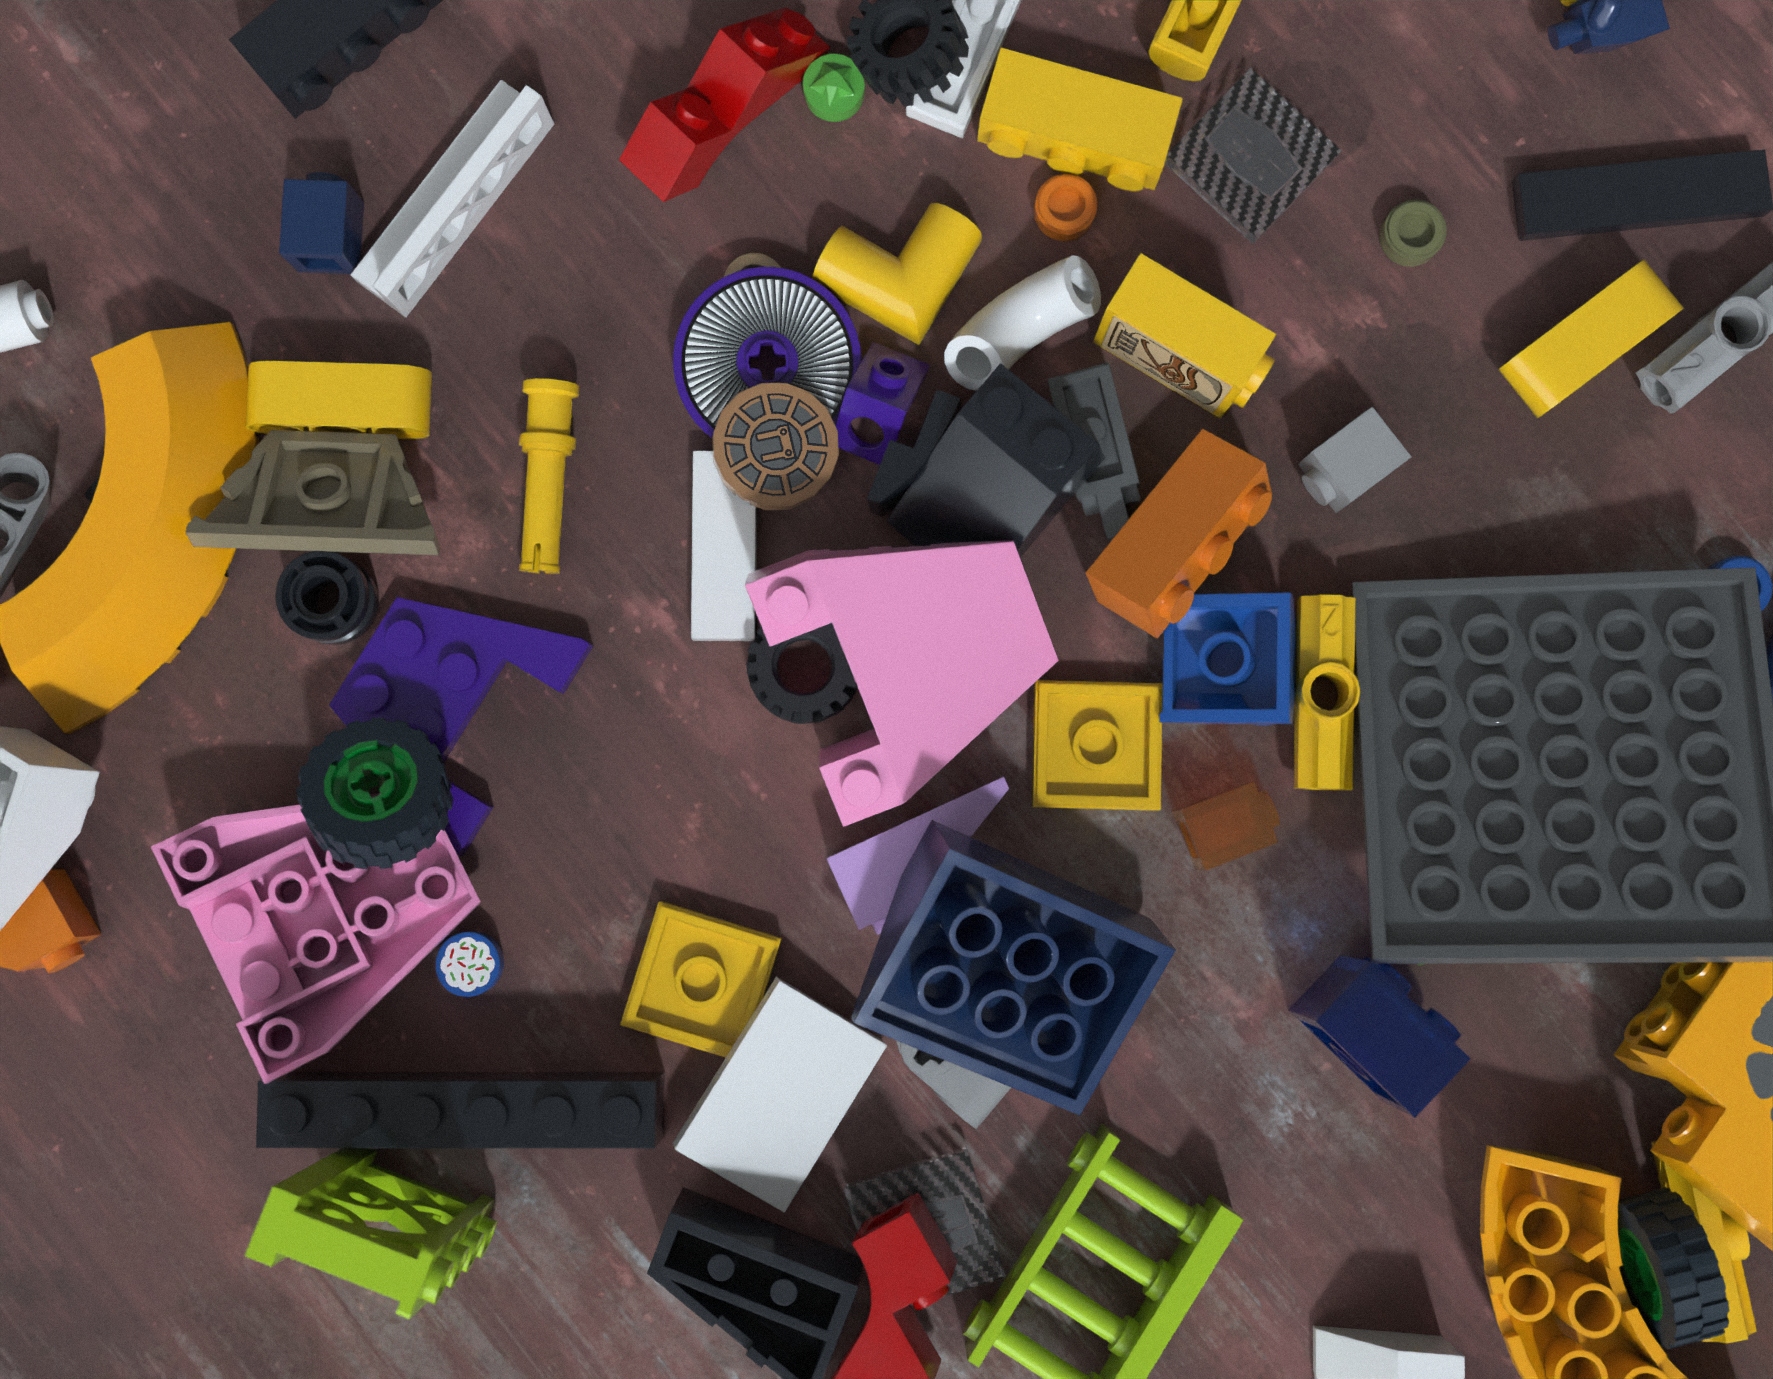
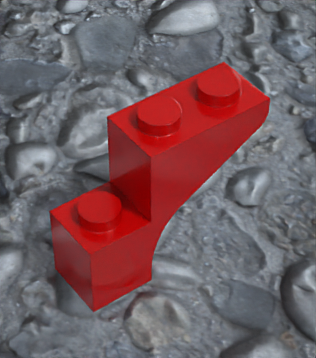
[619,7,831,202]
[831,1192,958,1379]

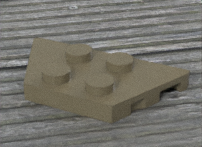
[185,430,441,555]

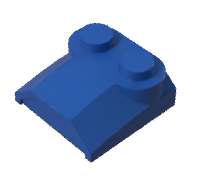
[1159,593,1296,726]

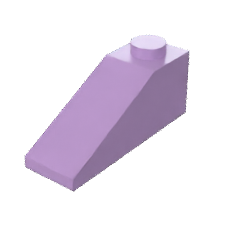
[826,777,1009,935]

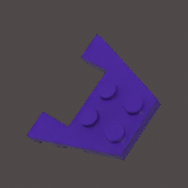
[329,597,593,856]

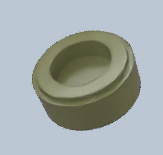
[1379,200,1447,267]

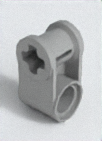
[896,1040,1011,1129]

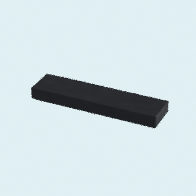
[1511,149,1773,241]

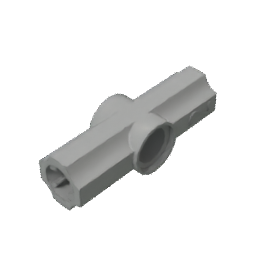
[1636,261,1773,414]

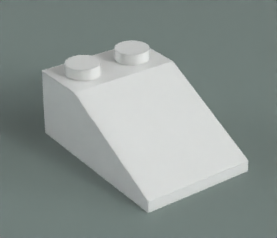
[0,726,100,931]

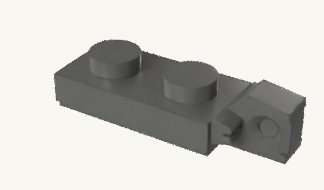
[1048,362,1141,543]

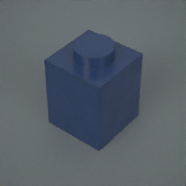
[279,172,364,274]

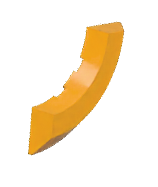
[0,322,260,734]
[1480,1145,1689,1379]

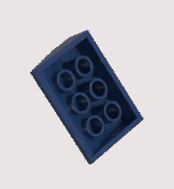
[851,820,1176,1115]

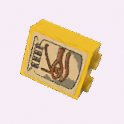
[1093,253,1276,419]

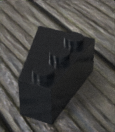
[647,1187,863,1379]

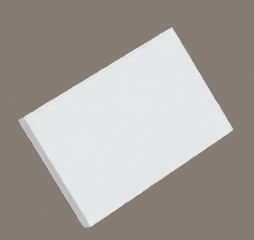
[673,976,887,1213]

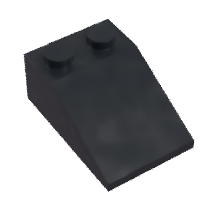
[886,363,1106,558]

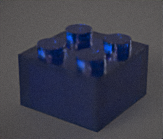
[1288,955,1471,1118]

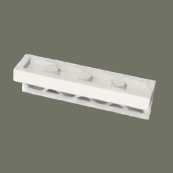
[351,80,554,317]

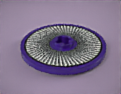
[673,267,861,438]

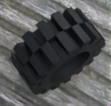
[847,0,969,106]

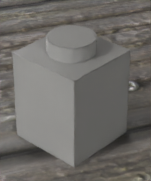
[1298,407,1411,513]

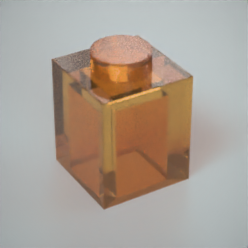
[1172,782,1280,871]

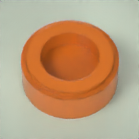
[1034,174,1097,241]

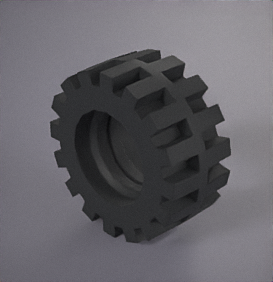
[746,623,858,724]

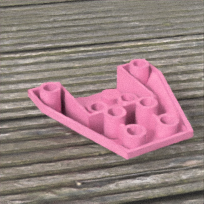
[151,793,481,1084]

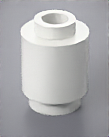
[0,280,54,353]

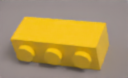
[977,47,1183,191]

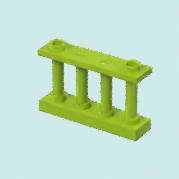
[962,1124,1244,1379]

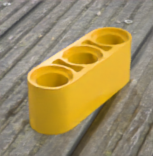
[1498,259,1684,418]
[245,361,432,439]

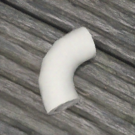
[944,255,1101,391]

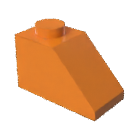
[0,869,101,974]

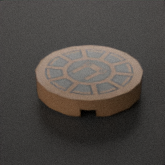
[712,383,839,510]

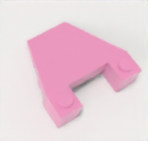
[745,540,1059,827]

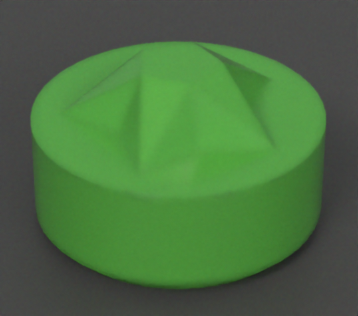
[803,54,865,122]

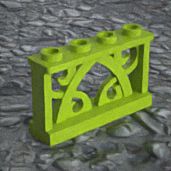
[245,1148,497,1320]

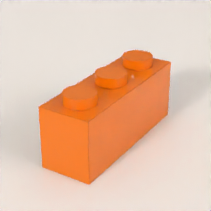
[1086,429,1272,639]

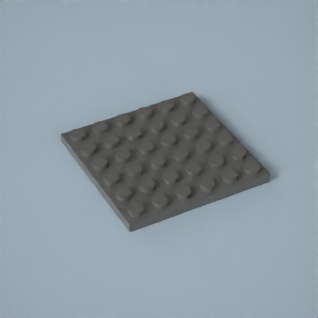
[1351,567,1773,964]

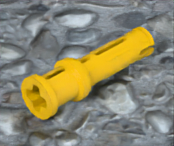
[519,378,579,574]

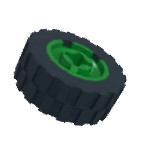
[296,718,453,870]
[1618,1187,1729,1349]

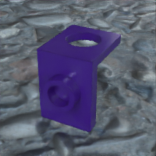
[836,343,929,465]

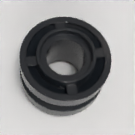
[275,551,379,645]

